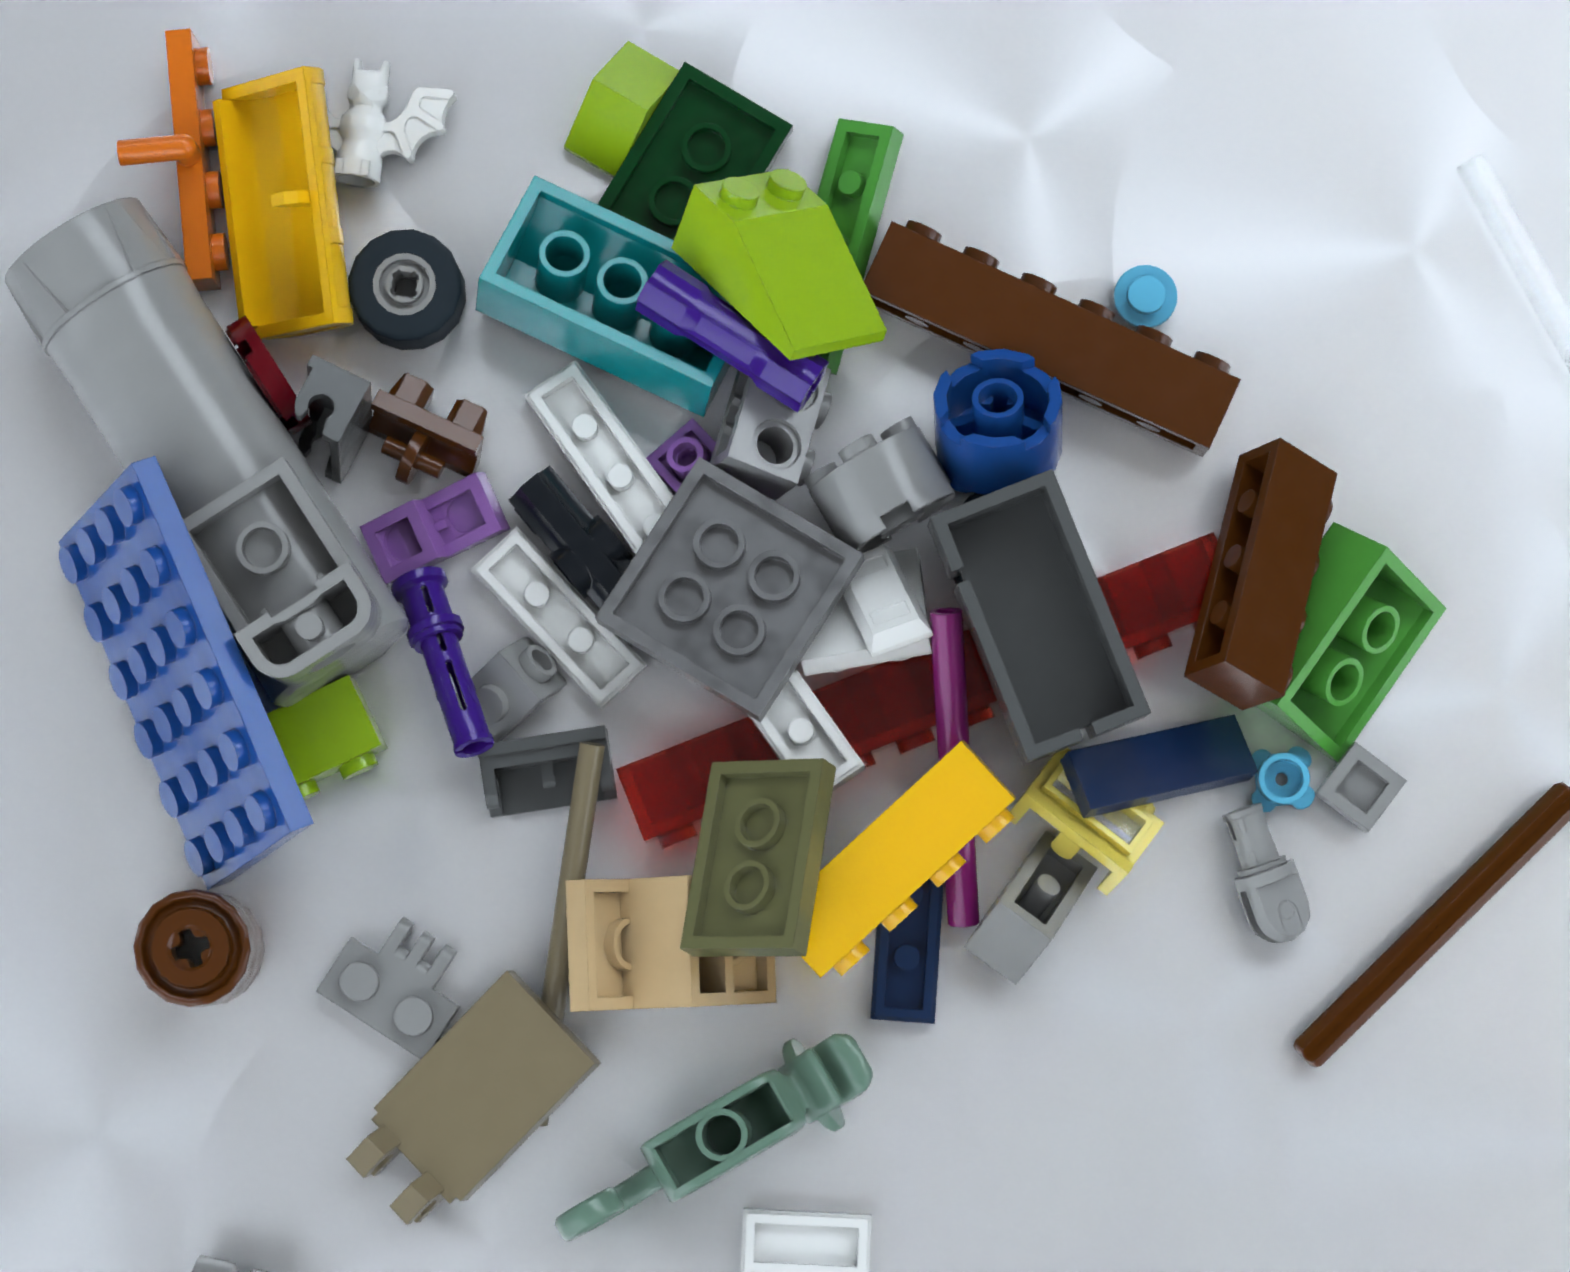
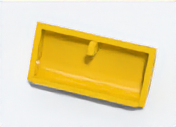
[212,66,354,340]

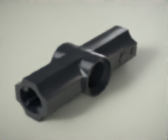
[508,465,634,648]

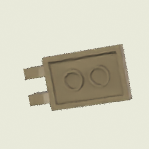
[346,971,601,1225]

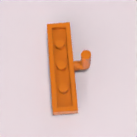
[117,28,230,292]

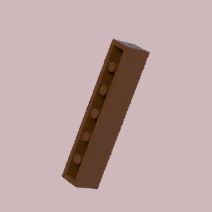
[864,220,1241,457]

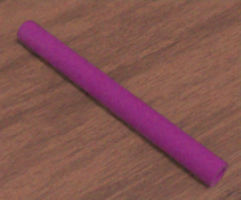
[930,607,980,928]

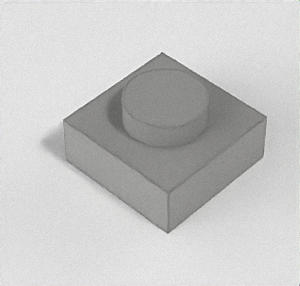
[1315,742,1407,833]

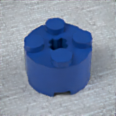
[933,349,1063,495]

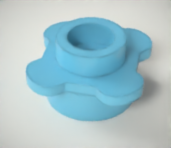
[1251,746,1315,812]

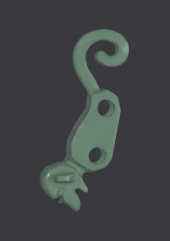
[555,1034,873,1242]

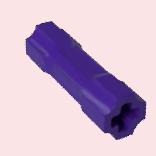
[635,259,829,413]

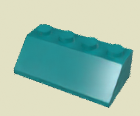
[475,175,732,417]

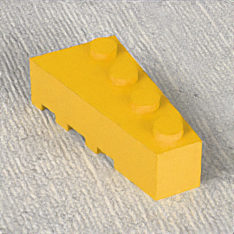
[801,740,1016,978]

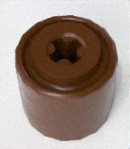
[133,889,265,1007]

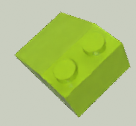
[671,169,887,361]

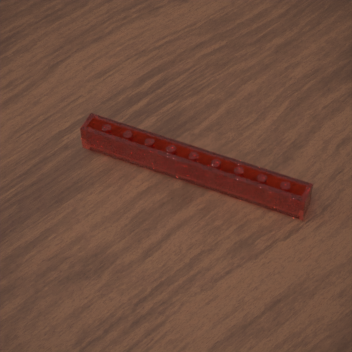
[616,532,1218,850]

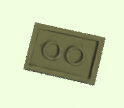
[680,758,836,957]

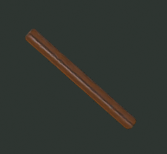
[1293,782,1570,1068]

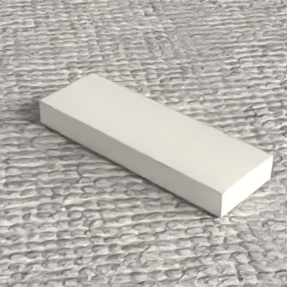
[470,527,648,710]

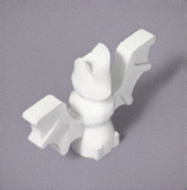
[325,58,457,188]

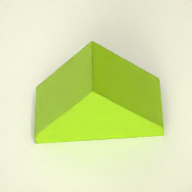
[564,41,679,178]

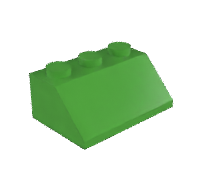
[1256,522,1447,762]

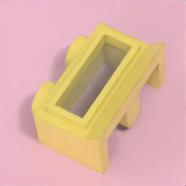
[1010,748,1164,896]

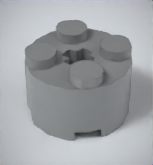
[803,416,956,553]

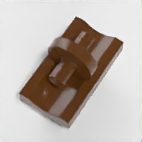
[368,373,487,485]

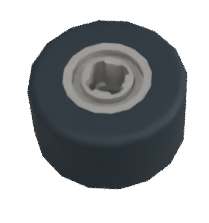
[348,229,466,350]

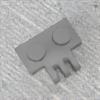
[316,917,461,1059]

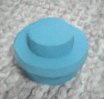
[1113,265,1177,328]

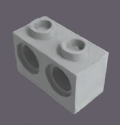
[710,368,832,500]

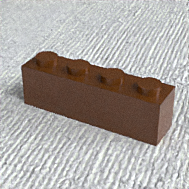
[1184,438,1338,711]

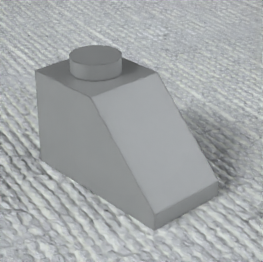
[964,831,1098,985]

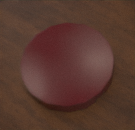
[225,315,313,434]

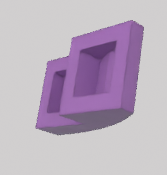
[360,472,510,584]

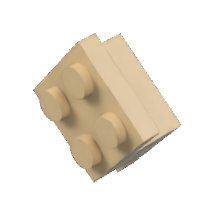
[565,875,777,1012]

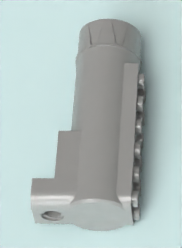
[5,197,409,707]

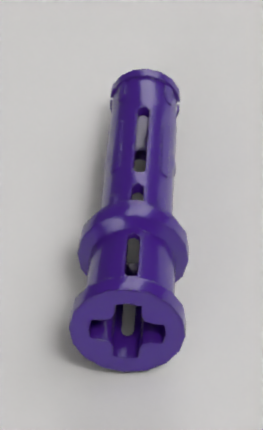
[391,566,494,758]

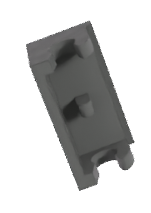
[295,355,372,484]
[478,725,618,818]

